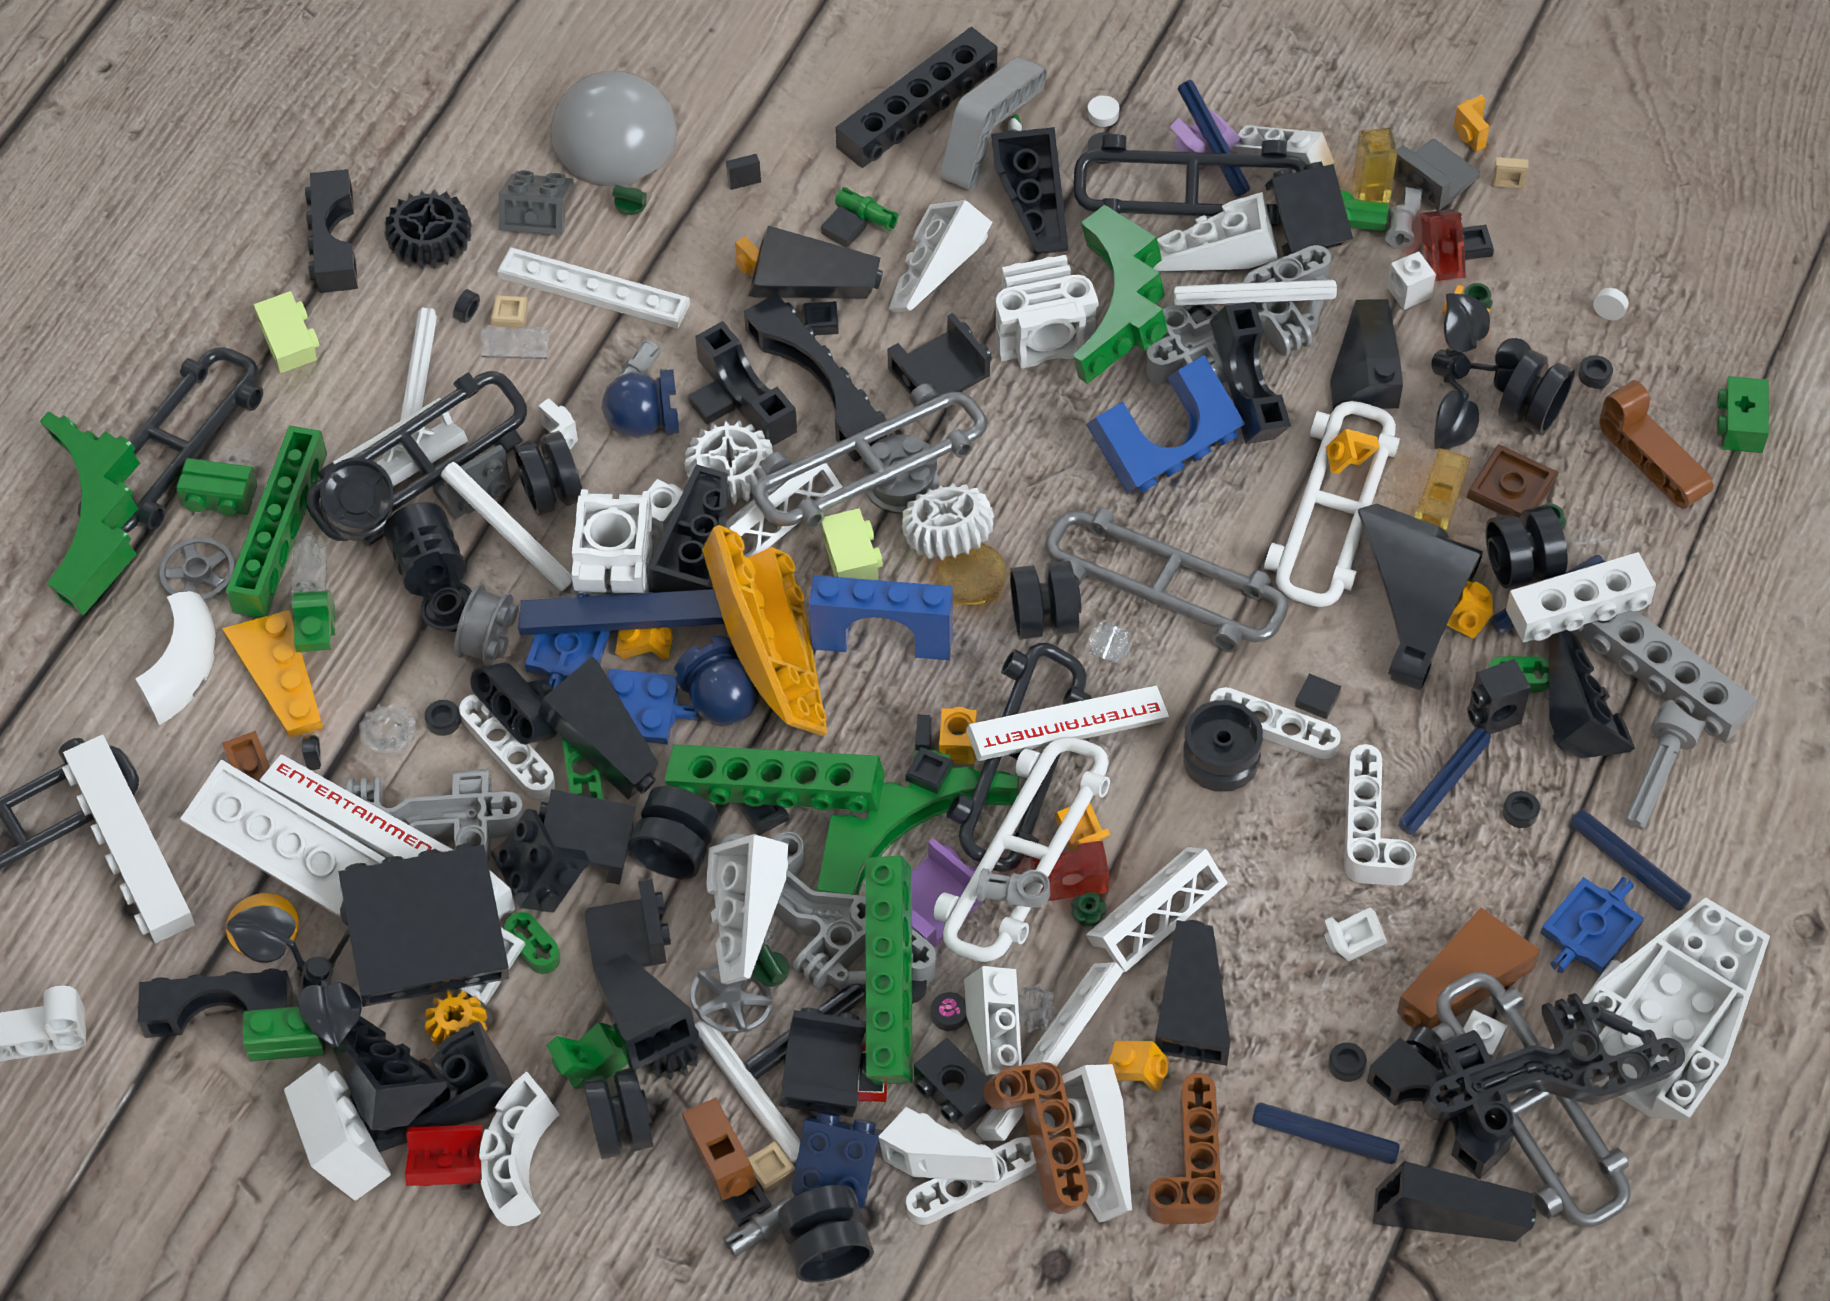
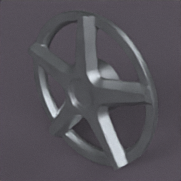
[159,538,236,602]
[690,965,773,1033]

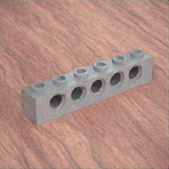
[1569,599,1758,744]

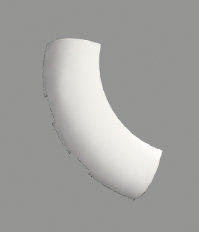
[135,591,216,725]
[479,1071,560,1226]

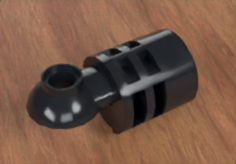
[384,502,472,632]

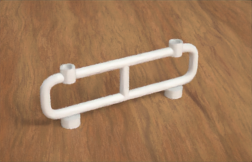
[1264,401,1400,607]
[934,737,1110,962]

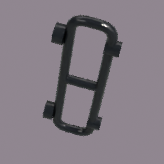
[1073,134,1307,227]
[78,347,263,533]
[306,371,527,547]
[946,643,1091,872]
[0,738,139,870]

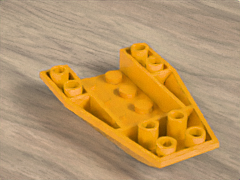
[702,525,828,736]

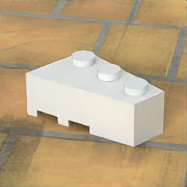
[284,1063,391,1201]

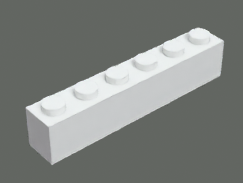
[62,735,195,944]

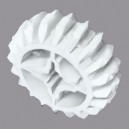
[684,419,773,506]
[902,483,994,560]

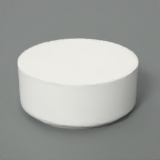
[1088,96,1119,127]
[1593,288,1629,320]

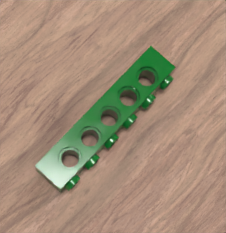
[226,425,327,618]
[664,744,885,813]
[865,856,913,1085]

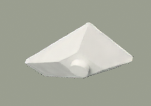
[1153,192,1278,271]
[889,200,993,313]
[706,834,788,984]
[1041,1064,1132,1222]

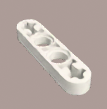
[1210,687,1341,759]
[459,694,555,799]
[906,1137,1037,1225]

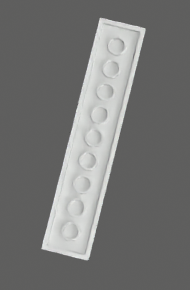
[180,760,525,1006]

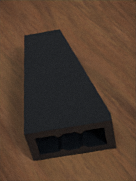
[748,225,883,299]
[538,656,659,800]
[1155,920,1231,1066]
[594,953,698,1071]
[1373,1161,1536,1242]

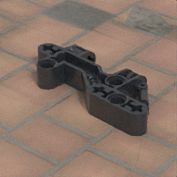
[1422,993,1685,1143]

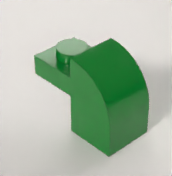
[292,590,335,652]
[546,1023,628,1089]

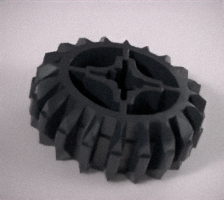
[384,189,472,269]

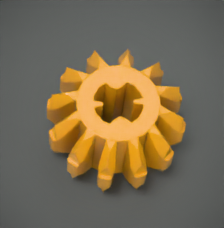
[424,990,487,1047]

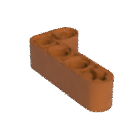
[1599,380,1714,509]
[983,1062,1089,1214]
[1147,1073,1221,1224]

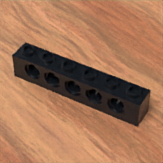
[835,26,998,168]

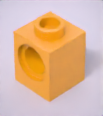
[939,707,977,764]

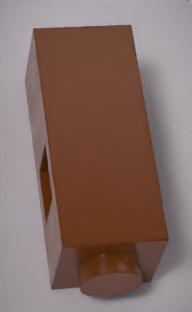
[682,1097,757,1201]

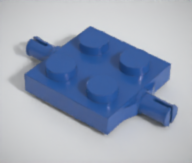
[525,593,612,689]
[608,669,698,745]
[1540,877,1644,975]

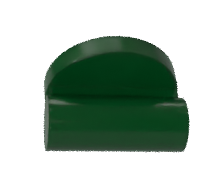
[612,185,647,215]
[753,945,790,987]

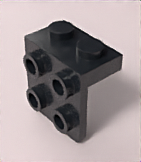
[495,809,590,913]
[585,879,671,972]

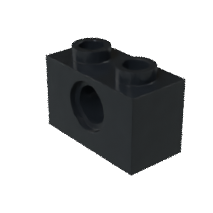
[1467,659,1531,735]
[913,1037,992,1131]

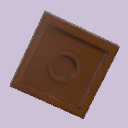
[1467,444,1559,519]

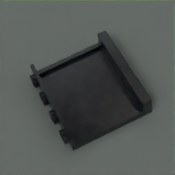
[338,843,509,1007]

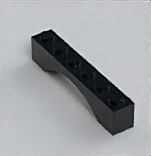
[744,293,887,462]

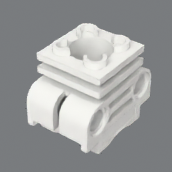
[996,255,1099,368]
[571,489,653,597]

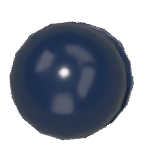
[601,369,680,438]
[674,636,759,727]

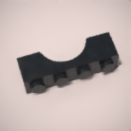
[305,169,358,293]
[1210,301,1291,444]
[695,321,797,446]
[138,968,293,1038]
[1367,1037,1514,1180]

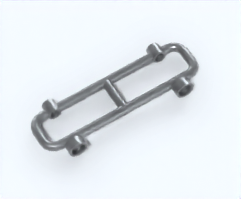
[753,384,987,527]
[1045,508,1288,652]
[1429,972,1631,1228]

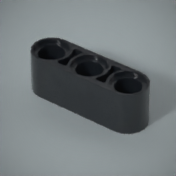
[470,663,558,745]

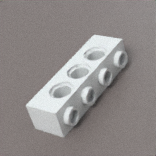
[1506,552,1656,643]

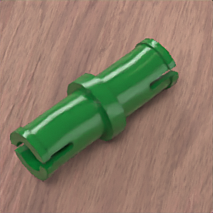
[835,187,899,231]

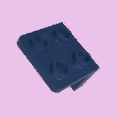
[792,1111,884,1209]

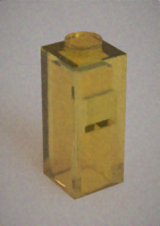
[1352,127,1397,203]
[1415,448,1471,533]

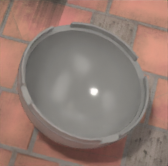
[551,70,677,186]

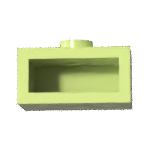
[254,291,320,373]
[821,508,883,580]

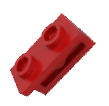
[405,1125,483,1186]

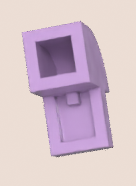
[1170,109,1241,167]

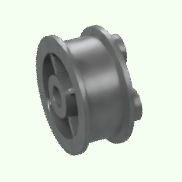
[863,434,939,514]
[454,584,519,666]

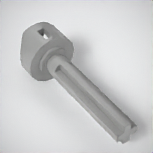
[1625,700,1706,830]

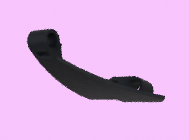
[1358,503,1483,691]

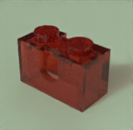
[1031,841,1109,902]

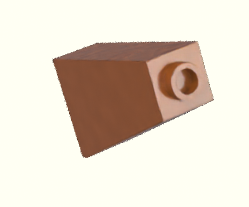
[1397,907,1540,1030]

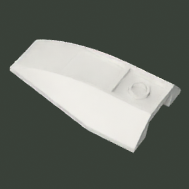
[1566,898,1770,1121]

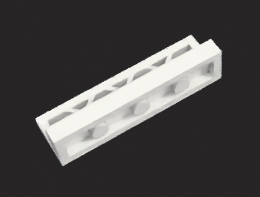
[333,398,468,487]
[726,456,842,558]
[1086,847,1227,972]

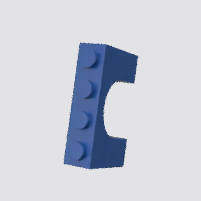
[1086,355,1245,494]
[809,575,953,660]

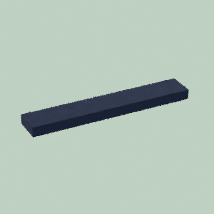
[518,590,725,635]

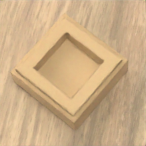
[1492,157,1528,189]
[491,295,528,330]
[748,1141,795,1194]

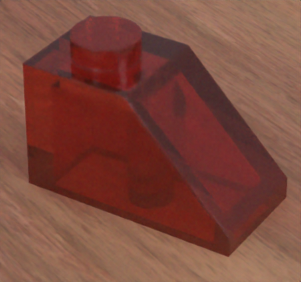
[1421,209,1466,281]

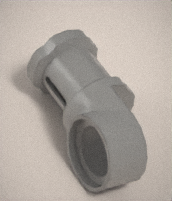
[1385,187,1422,248]
[977,868,1050,907]

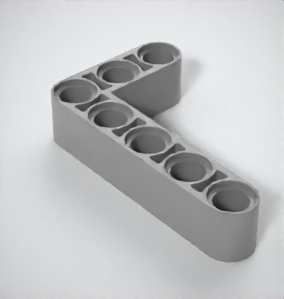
[940,57,1047,191]

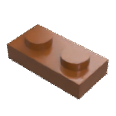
[222,731,270,782]

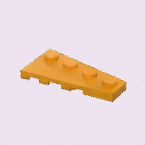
[222,610,323,738]

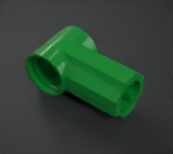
[1341,190,1389,231]

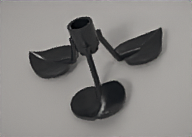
[1431,293,1532,450]
[226,901,362,1048]

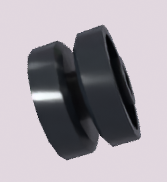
[1498,350,1575,436]
[514,430,582,516]
[1183,700,1263,792]
[583,1068,653,1160]

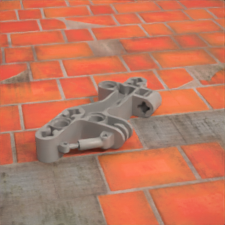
[1146,245,1331,384]
[344,769,524,862]
[713,831,936,990]

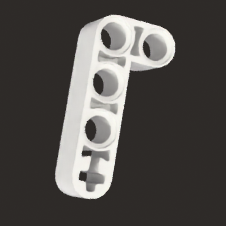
[1344,744,1416,886]
[0,986,86,1061]

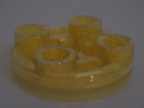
[938,542,1006,605]

